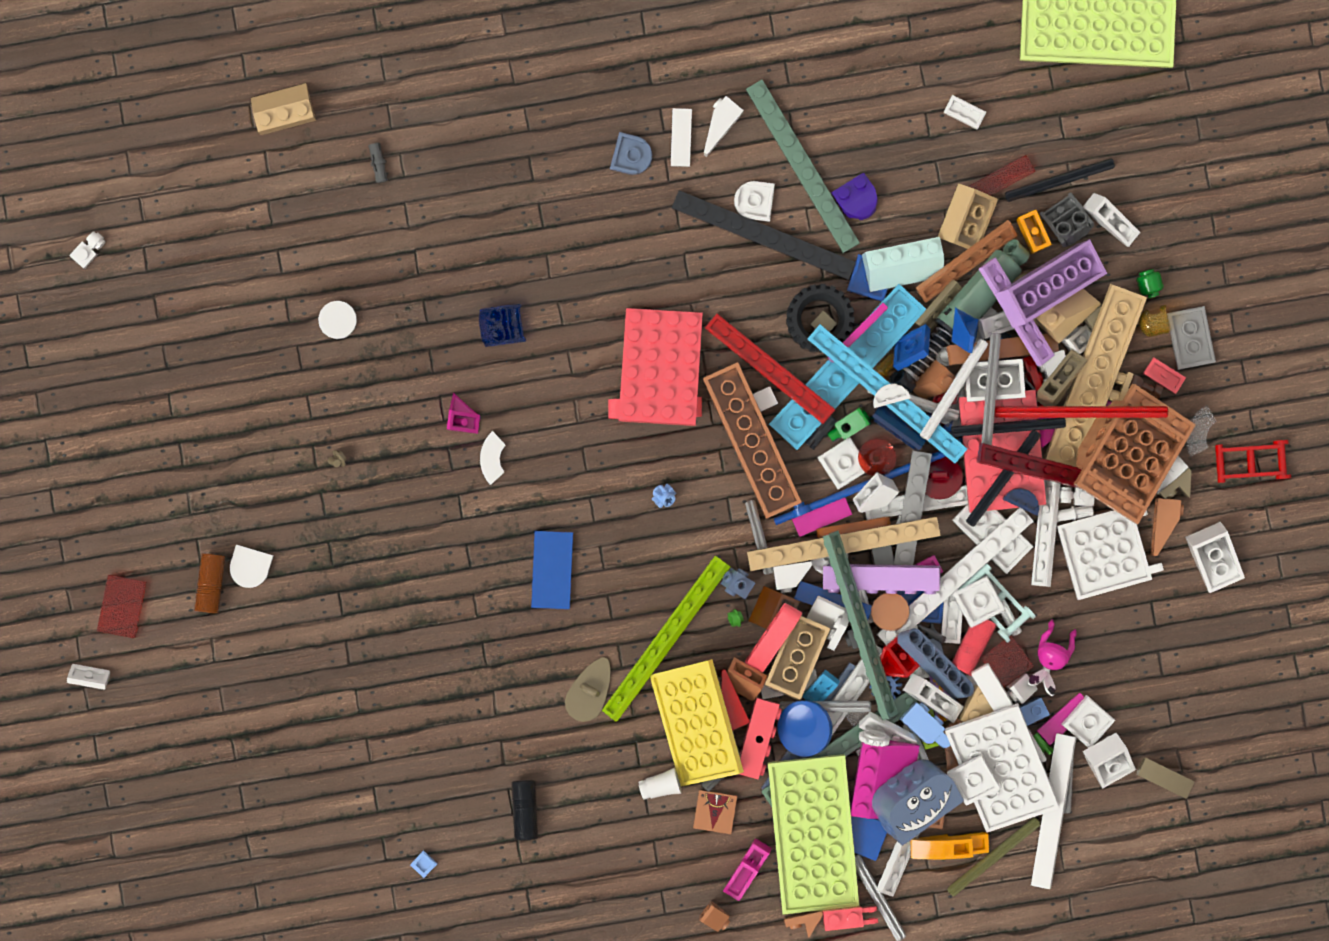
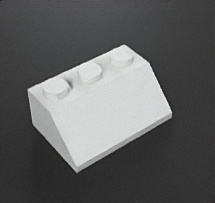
[965,359,1026,402]

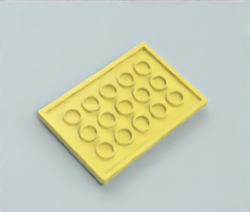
[650,659,744,786]

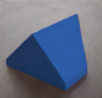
[952,307,979,353]

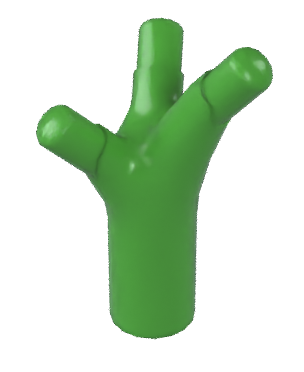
[1033,733,1054,755]

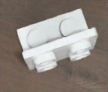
[807,596,849,651]

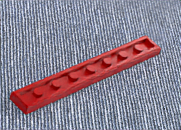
[705,314,836,425]

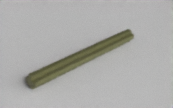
[947,817,1041,896]

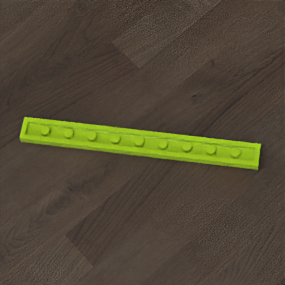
[602,556,730,722]

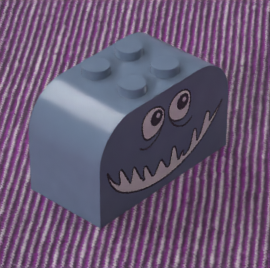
[872,759,964,846]

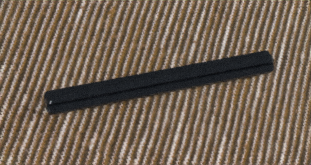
[1005,158,1115,202]
[951,418,1066,437]
[966,430,1041,527]

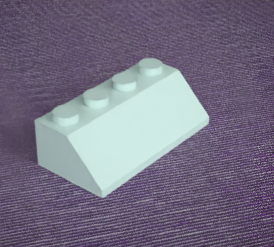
[862,237,944,292]

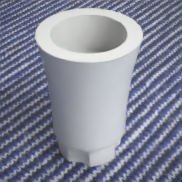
[639,767,682,800]

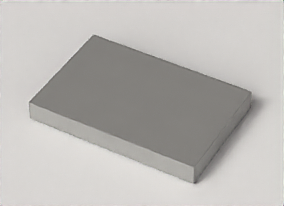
[1166,306,1216,370]

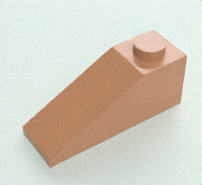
[1150,498,1184,556]

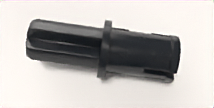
[804,416,837,450]

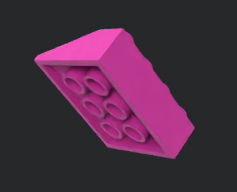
[850,740,920,819]

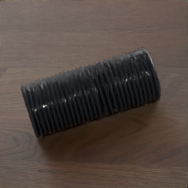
[511,780,538,840]

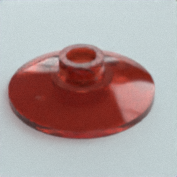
[858,439,896,476]

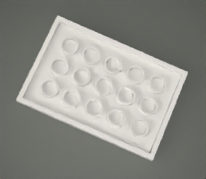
[945,704,1059,833]

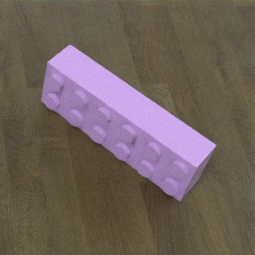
[995,240,1107,328]

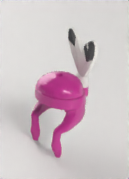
[1028,619,1077,696]

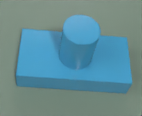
[802,670,840,701]

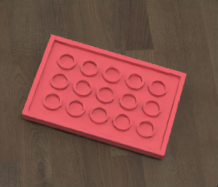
[619,308,703,426]
[958,390,1046,513]

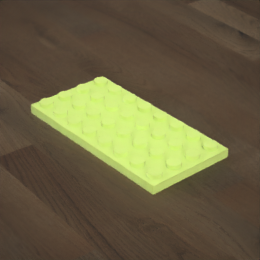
[1020,0,1176,68]
[767,754,859,914]

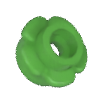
[728,609,744,627]

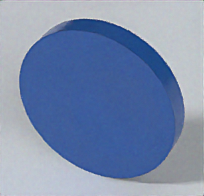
[778,700,833,757]

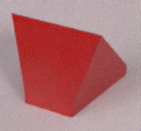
[880,635,920,678]

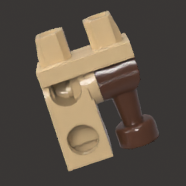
[1108,372,1163,402]

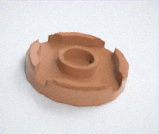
[871,593,910,631]

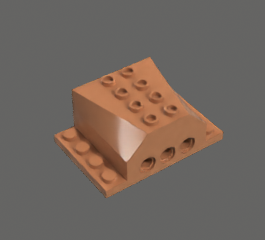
[1074,384,1196,524]

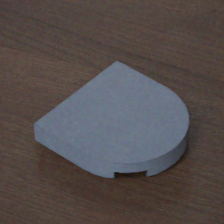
[610,132,652,175]

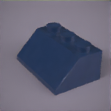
[870,405,926,451]

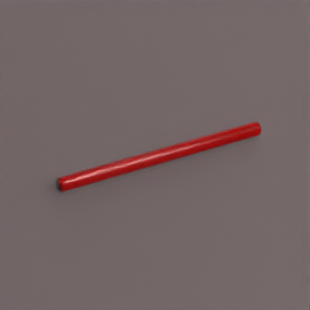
[994,406,1169,418]

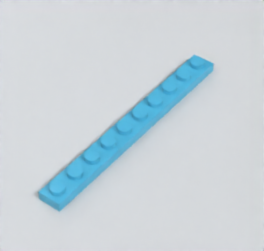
[807,324,967,463]

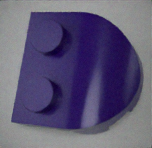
[831,172,878,220]

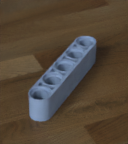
[897,628,974,699]

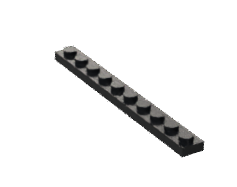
[672,190,856,280]

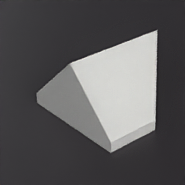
[1061,325,1092,354]

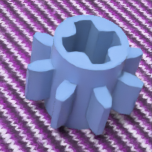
[652,484,676,508]

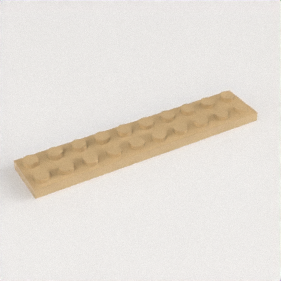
[1044,284,1147,467]

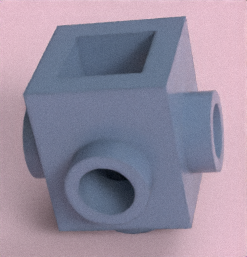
[720,568,755,599]

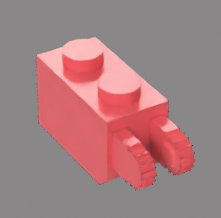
[822,905,878,931]

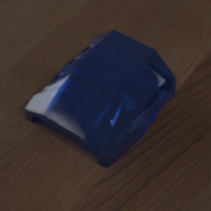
[479,304,526,347]

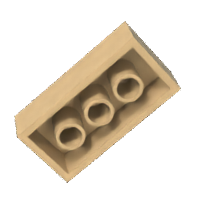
[765,616,830,701]

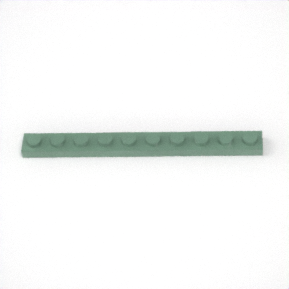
[746,80,860,253]
[822,530,898,720]
[760,692,921,807]

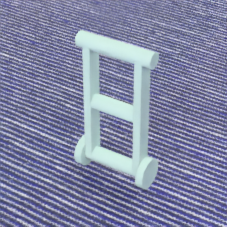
[958,563,1036,643]

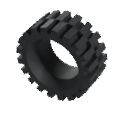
[786,284,855,353]

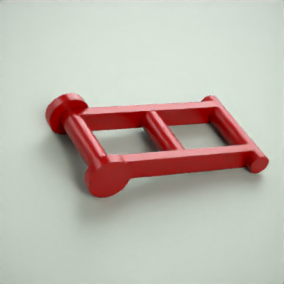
[1215,440,1291,483]

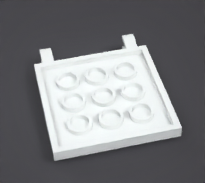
[1056,510,1164,600]

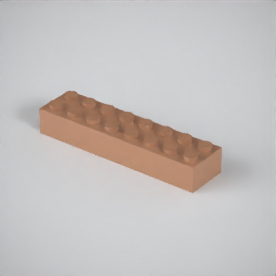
[703,362,802,519]

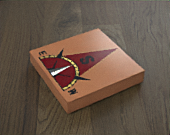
[693,790,737,834]

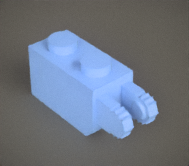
[900,702,950,748]

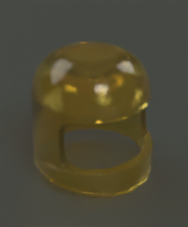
[1139,305,1170,337]

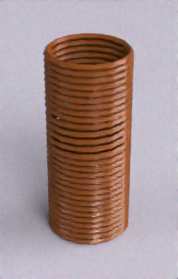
[194,553,225,613]

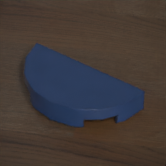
[1002,488,1039,516]

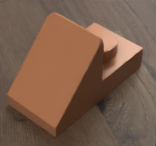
[784,910,823,938]

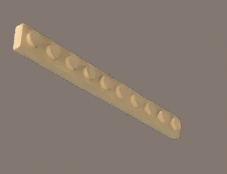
[747,517,940,571]

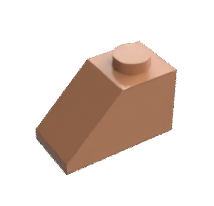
[913,360,955,399]
[727,657,768,701]
[699,901,730,932]

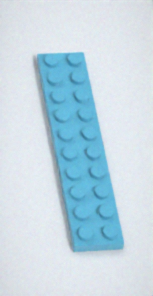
[769,284,926,450]

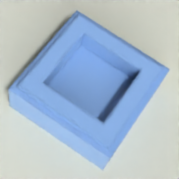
[410,850,438,878]

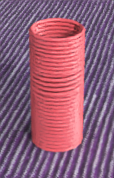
[951,620,997,676]

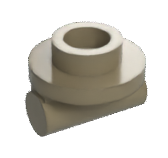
[328,450,347,467]

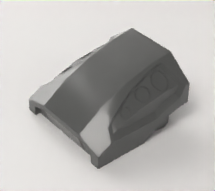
[1039,192,1094,247]

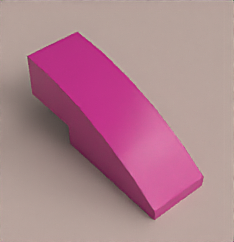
[723,838,771,901]

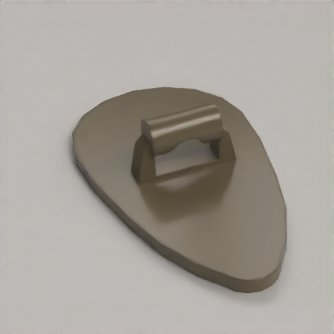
[565,657,610,722]

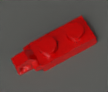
[1023,356,1043,406]

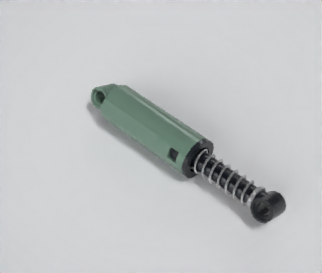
[889,239,1030,394]

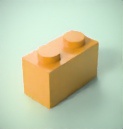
[1016,210,1052,255]

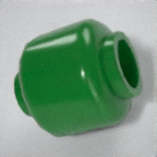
[1136,269,1164,298]

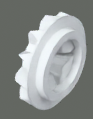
[859,729,890,747]

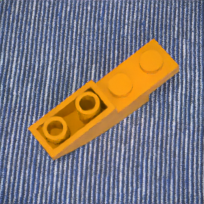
[910,832,989,859]

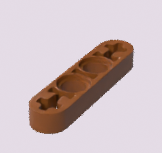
[816,517,891,539]

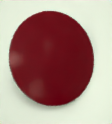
[925,457,963,500]

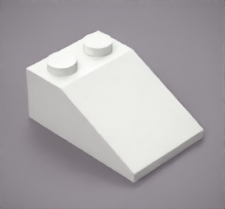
[1185,522,1245,593]

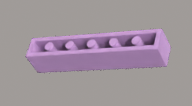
[823,564,940,594]

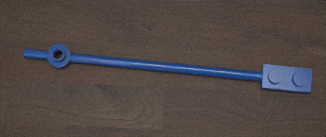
[773,438,962,525]

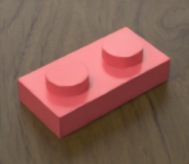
[1143,357,1186,394]

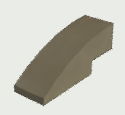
[1136,757,1195,799]

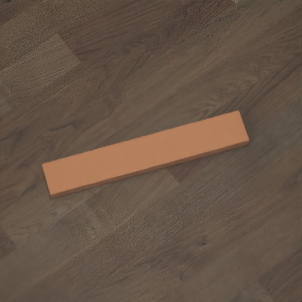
[916,220,1018,303]
[947,334,1059,366]

